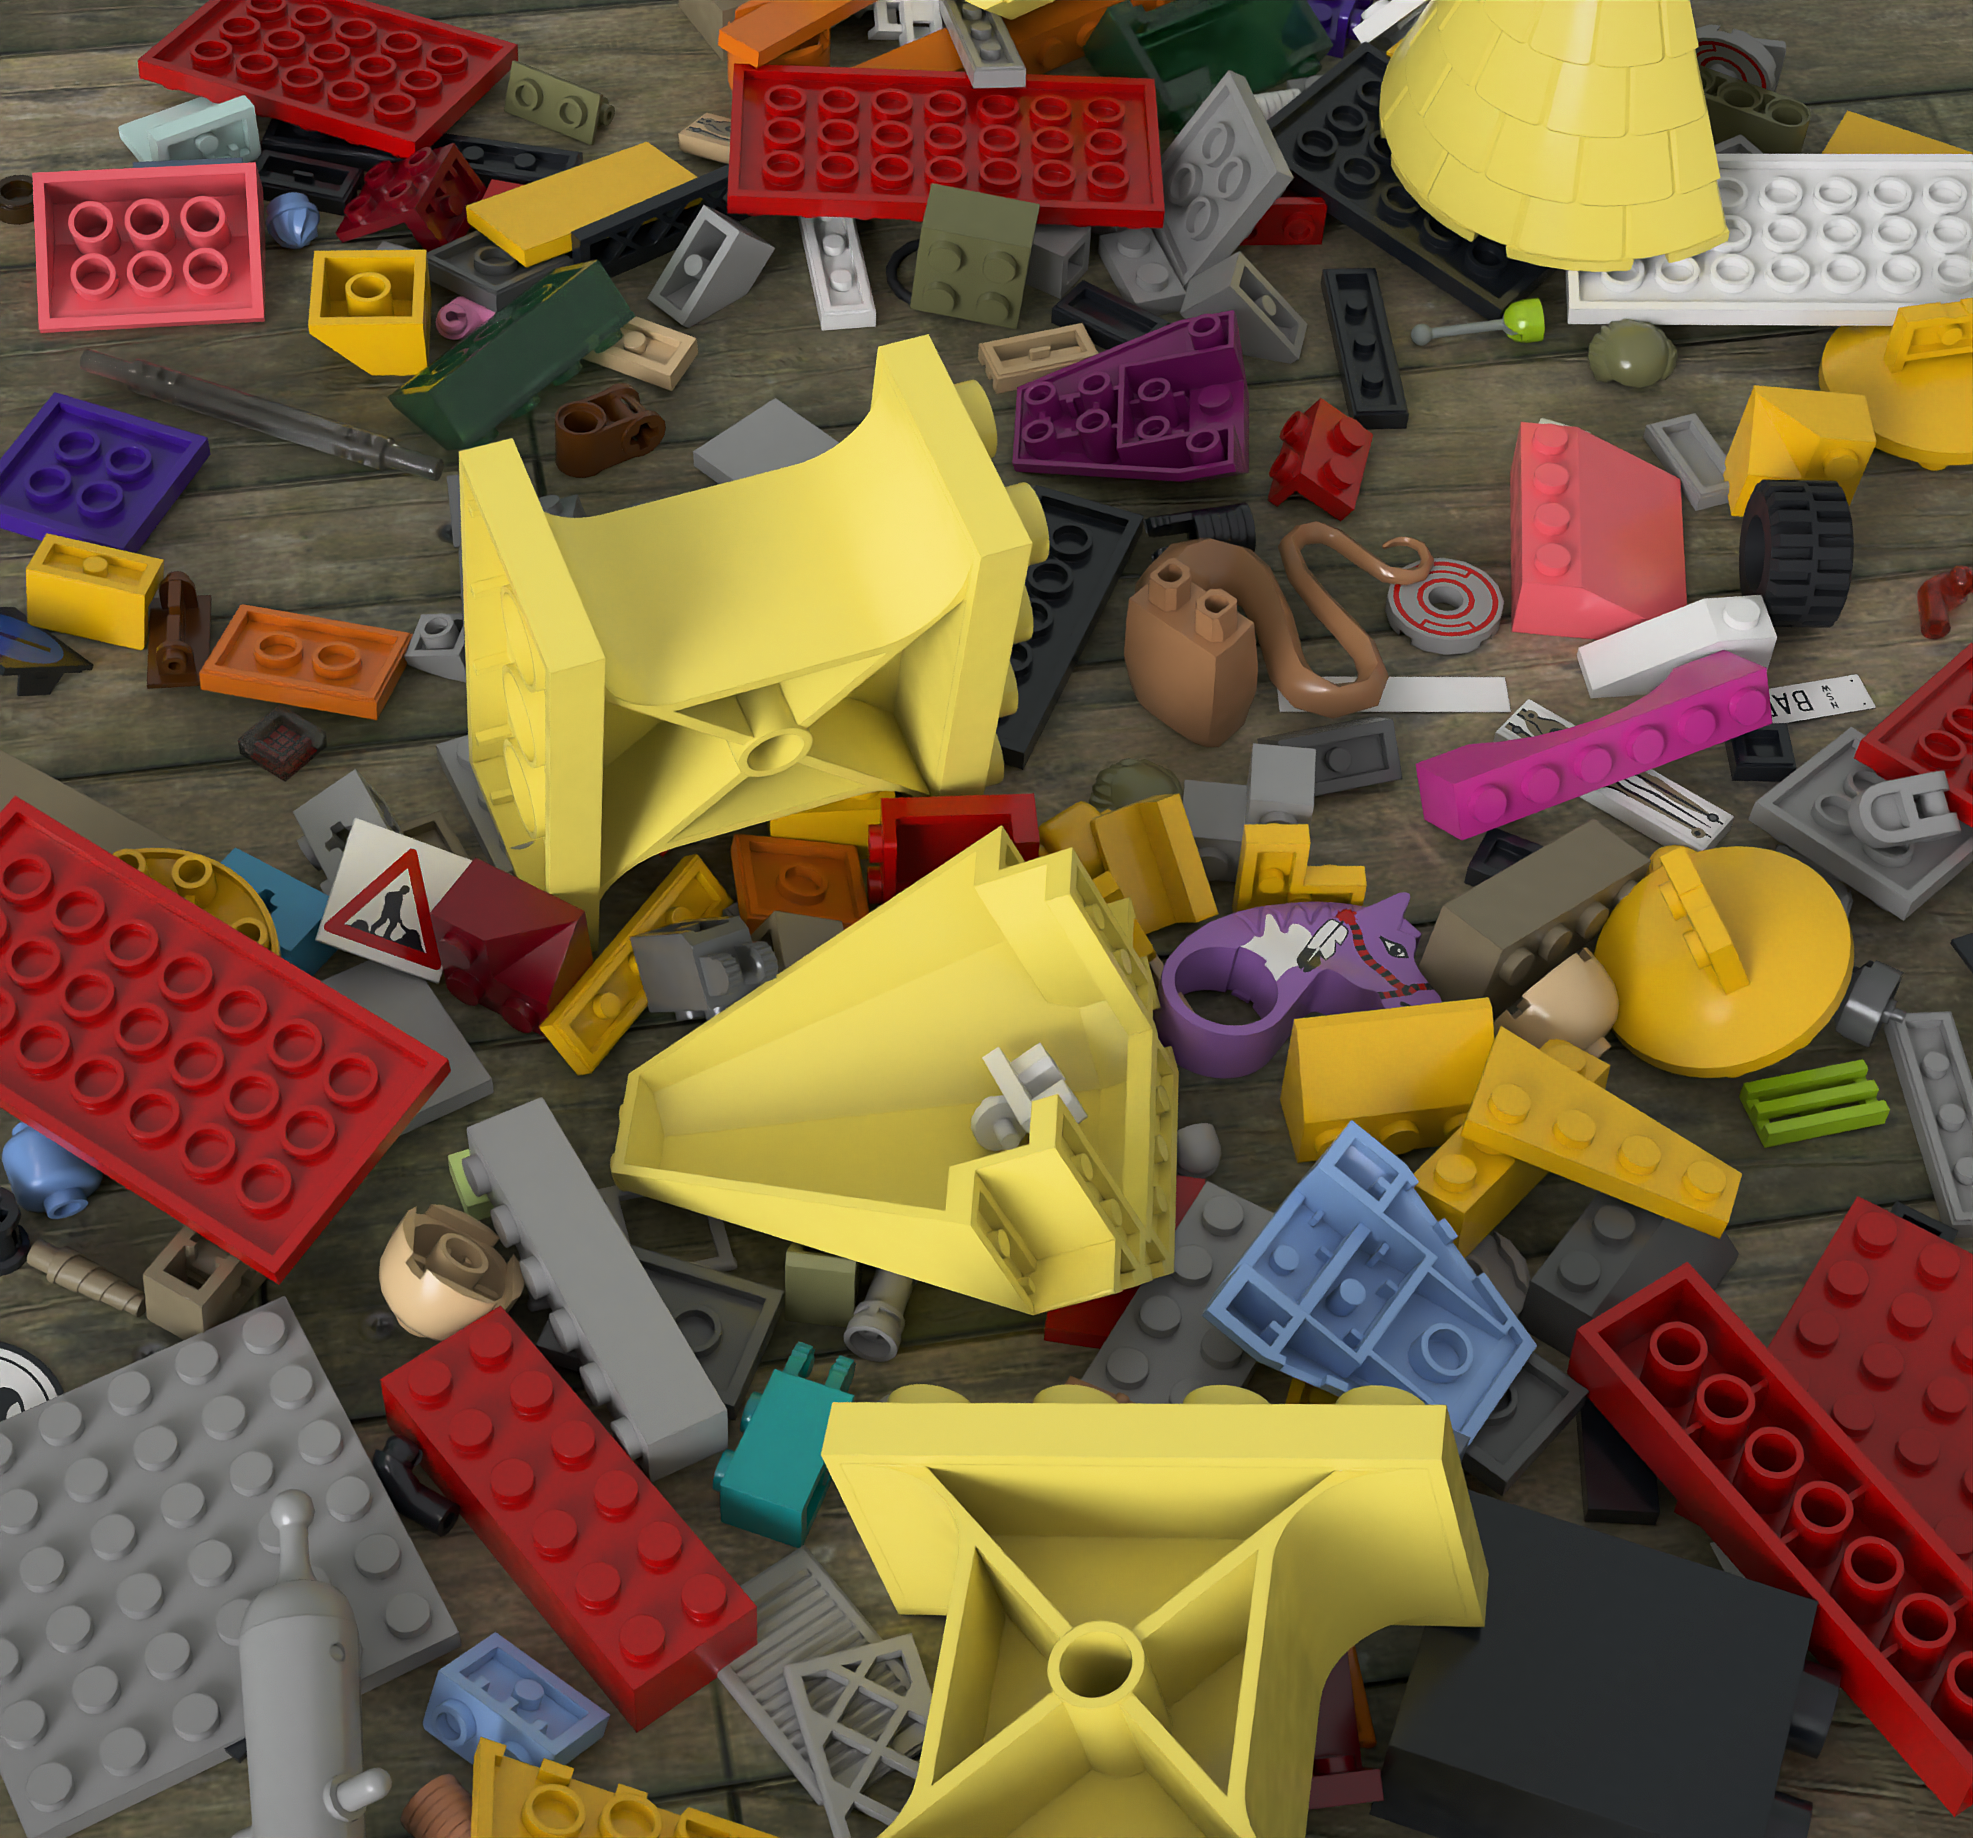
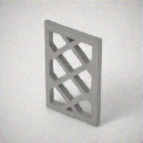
[783,1633,932,1838]

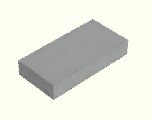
[1643,413,1730,511]

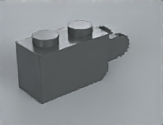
[630,915,779,1021]

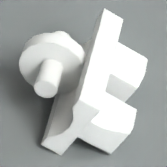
[971,1042,1088,1151]

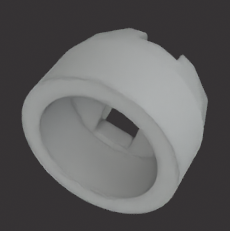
[1177,1123,1222,1179]

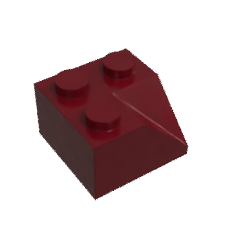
[430,857,594,1039]

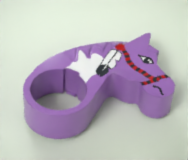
[1153,892,1442,1078]

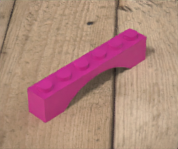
[1415,650,1772,841]

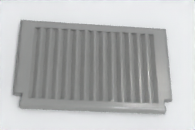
[717,1545,926,1806]

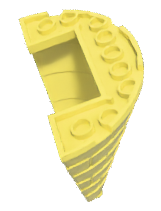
[1379,0,1730,272]

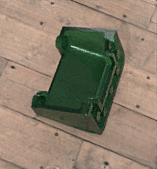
[1082,0,1333,134]

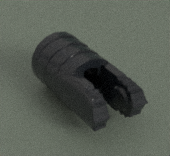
[1143,502,1256,562]

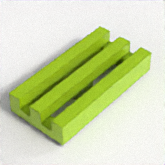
[1739,1059,1890,1148]

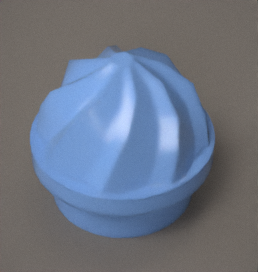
[265,192,320,249]

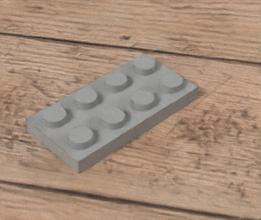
[1081,1181,1274,1404]

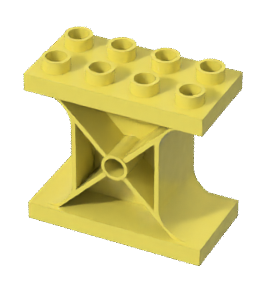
[459,334,1049,952]
[821,1384,1489,1838]

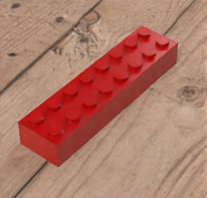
[1567,1261,1973,1817]

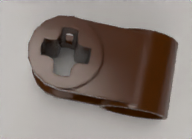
[555,383,666,478]

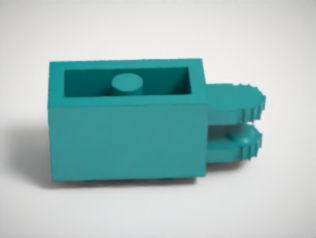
[712,1341,856,1548]

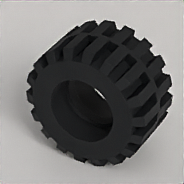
[1739,480,1854,628]

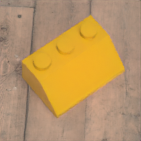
[1280,997,1495,1163]

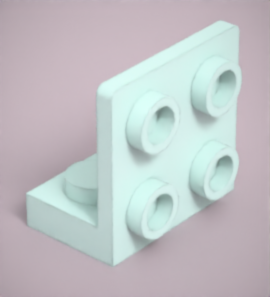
[118,95,261,163]

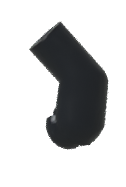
[372,1434,460,1537]

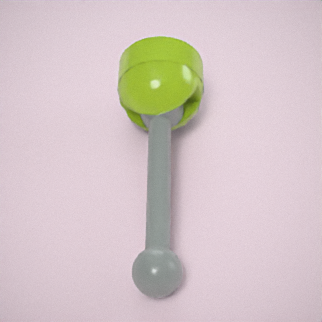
[1411,298,1545,346]

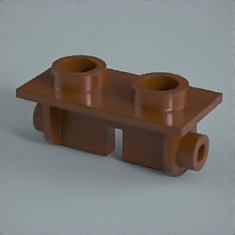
[147,571,212,689]

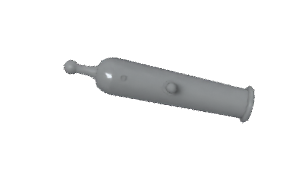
[231,1489,392,1838]

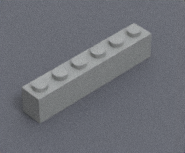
[462,1097,728,1482]

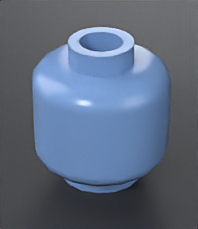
[2,1122,103,1219]

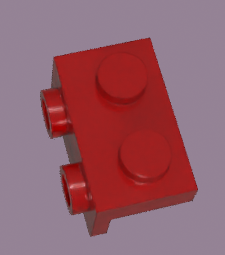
[1267,398,1373,522]

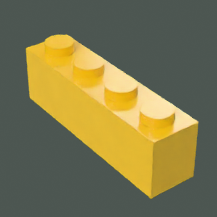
[1414,1039,1610,1258]

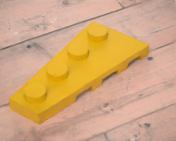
[1460,1026,1742,1239]

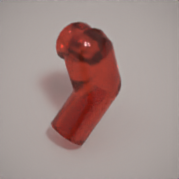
[1917,565,1973,639]

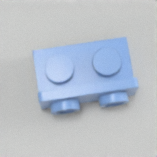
[423,1632,610,1768]

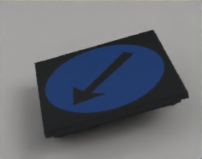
[0,607,94,696]

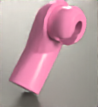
[436,296,514,340]

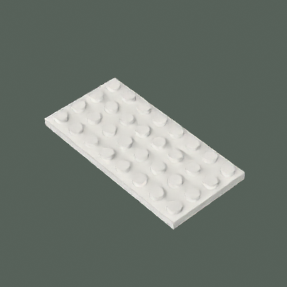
[1566,154,1973,326]

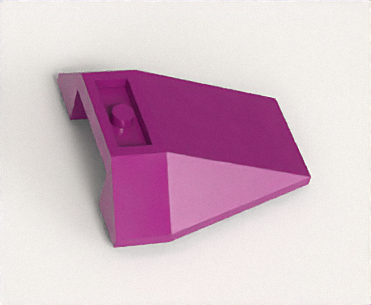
[1012,310,1249,483]

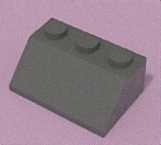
[1519,1191,1739,1358]

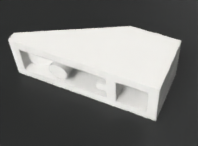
[1577,595,1777,699]

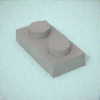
[1098,228,1186,316]

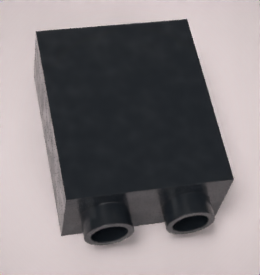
[1369,1490,1842,1838]

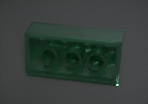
[388,260,636,450]

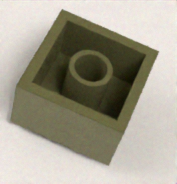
[910,183,1040,329]

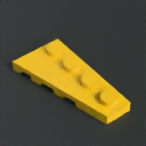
[471,1737,780,1838]

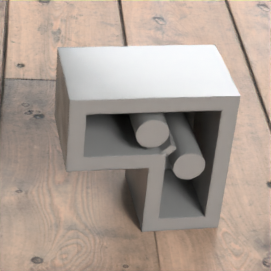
[1182,743,1316,882]

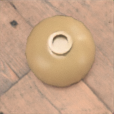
[1493,947,1619,1059]
[379,1204,525,1341]

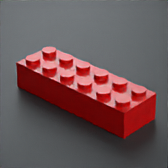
[380,1305,758,1733]

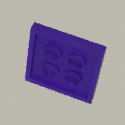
[0,392,211,553]

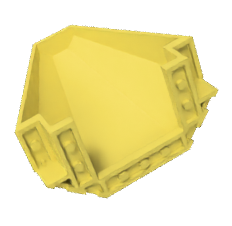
[610,825,1179,1315]

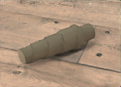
[27,1239,146,1317]

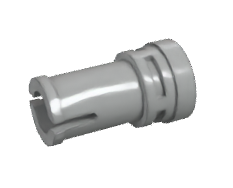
[844,1267,918,1362]

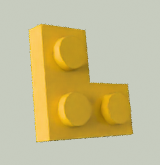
[1232,823,1367,913]

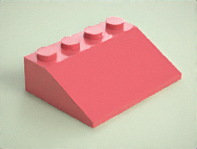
[32,162,265,333]
[1510,422,1687,640]

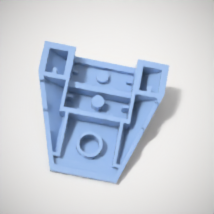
[1202,1120,1537,1447]

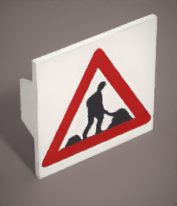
[315,818,472,984]

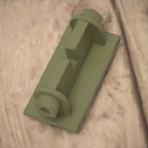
[504,60,615,145]

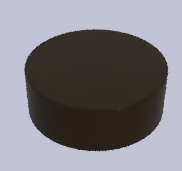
[0,175,34,225]

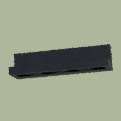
[565,164,751,291]

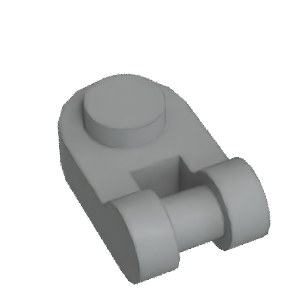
[1848,771,1962,848]

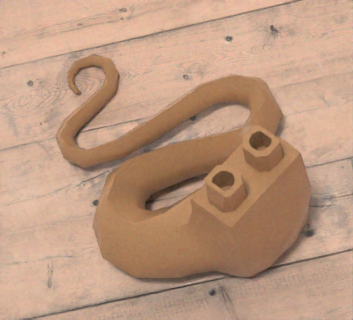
[1124,521,1434,748]

